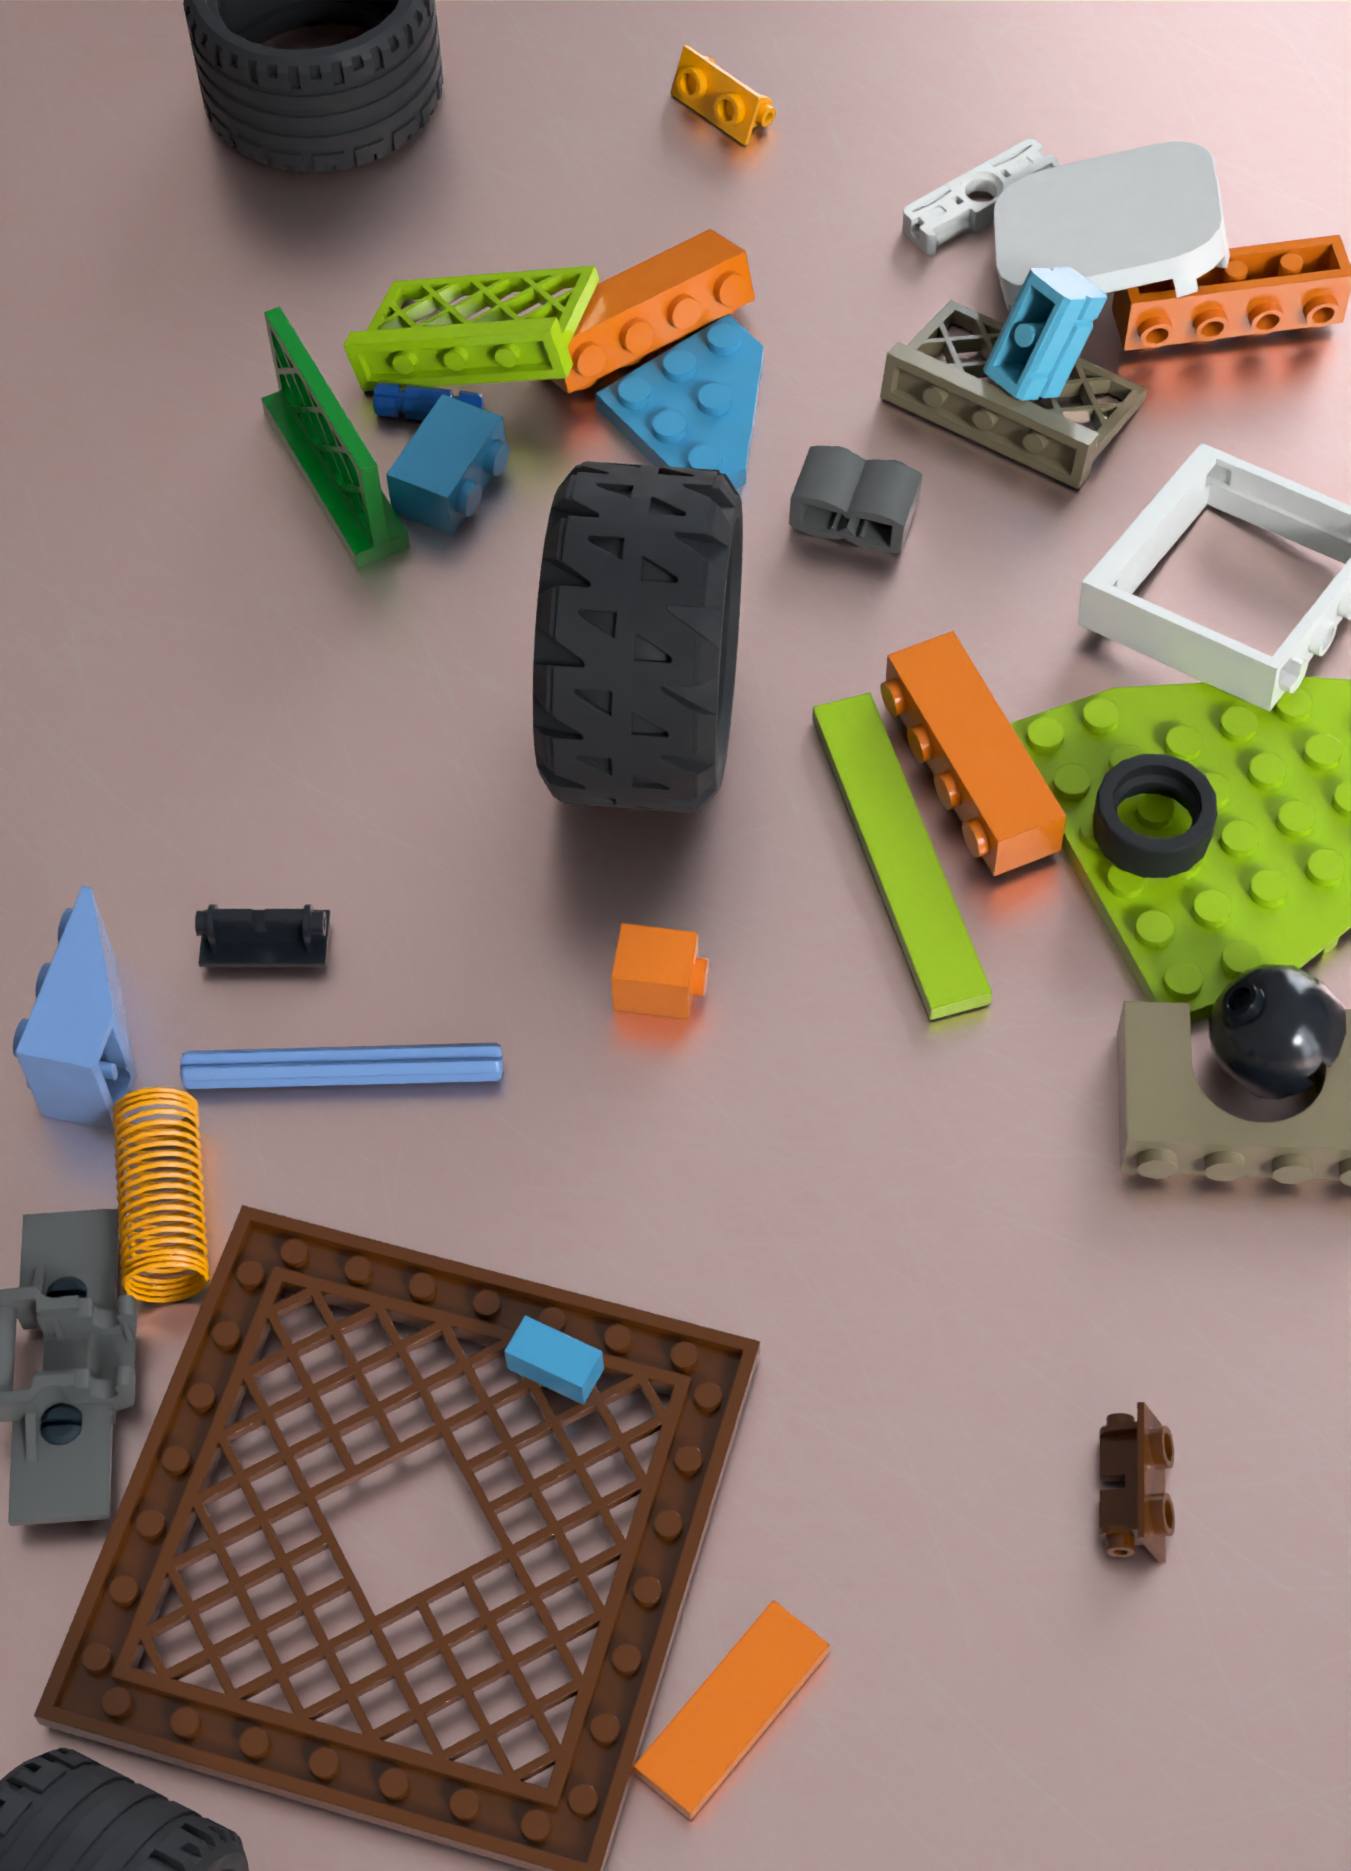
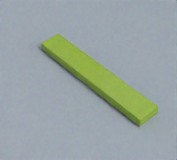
[812,692,992,1020]

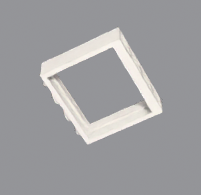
[1078,443,1351,712]

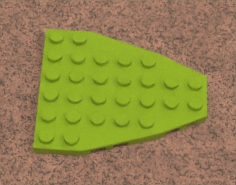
[1010,677,1351,1023]

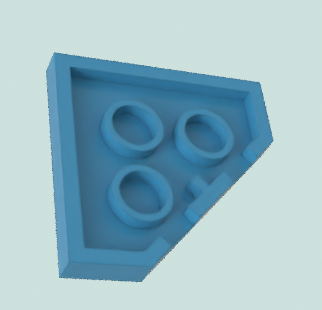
[596,314,764,489]

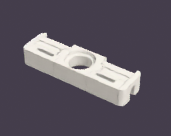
[902,139,1059,255]

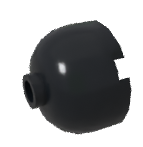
[1209,964,1346,1100]

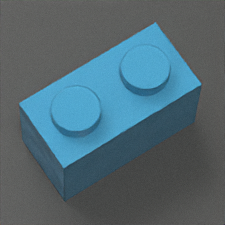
[386,394,510,535]

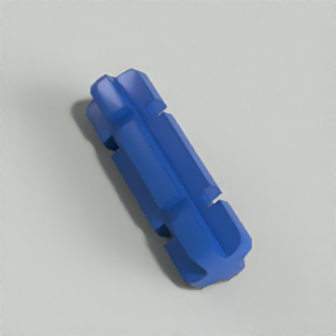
[373,382,485,421]

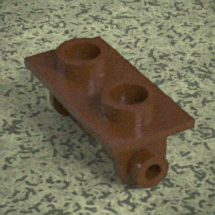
[1099,1402,1175,1562]

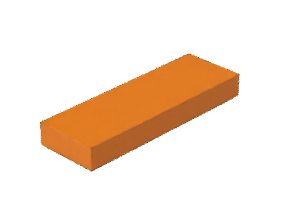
[633,1600,830,1820]

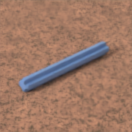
[180,1043,504,1089]

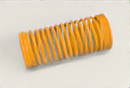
[112,1086,210,1303]

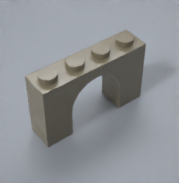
[1117,1001,1351,1186]

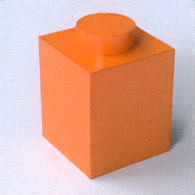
[611,923,709,1020]

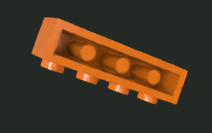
[549,229,755,394]
[1112,234,1351,351]
[880,631,1067,876]

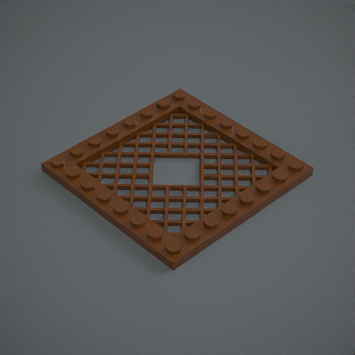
[34,1205,760,1871]

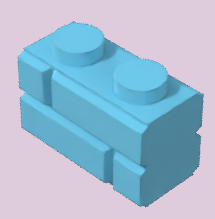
[983,267,1108,401]

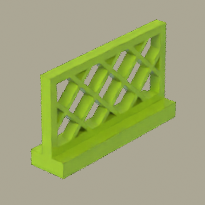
[343,265,600,391]

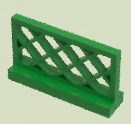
[261,306,410,569]

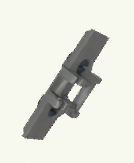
[0,1209,137,1526]

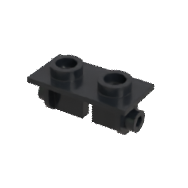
[195,904,331,967]

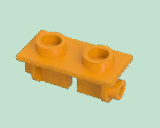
[670,45,776,146]

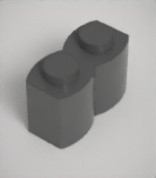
[789,446,922,553]

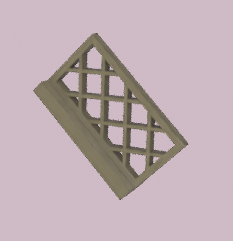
[880,300,1147,490]

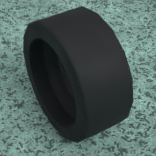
[1093,754,1218,878]

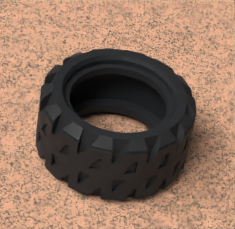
[533,461,743,813]

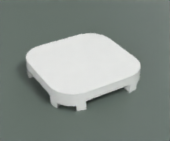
[994,141,1230,313]

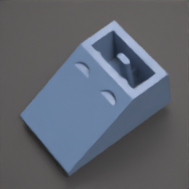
[13,886,137,1131]

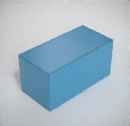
[504,1315,604,1405]

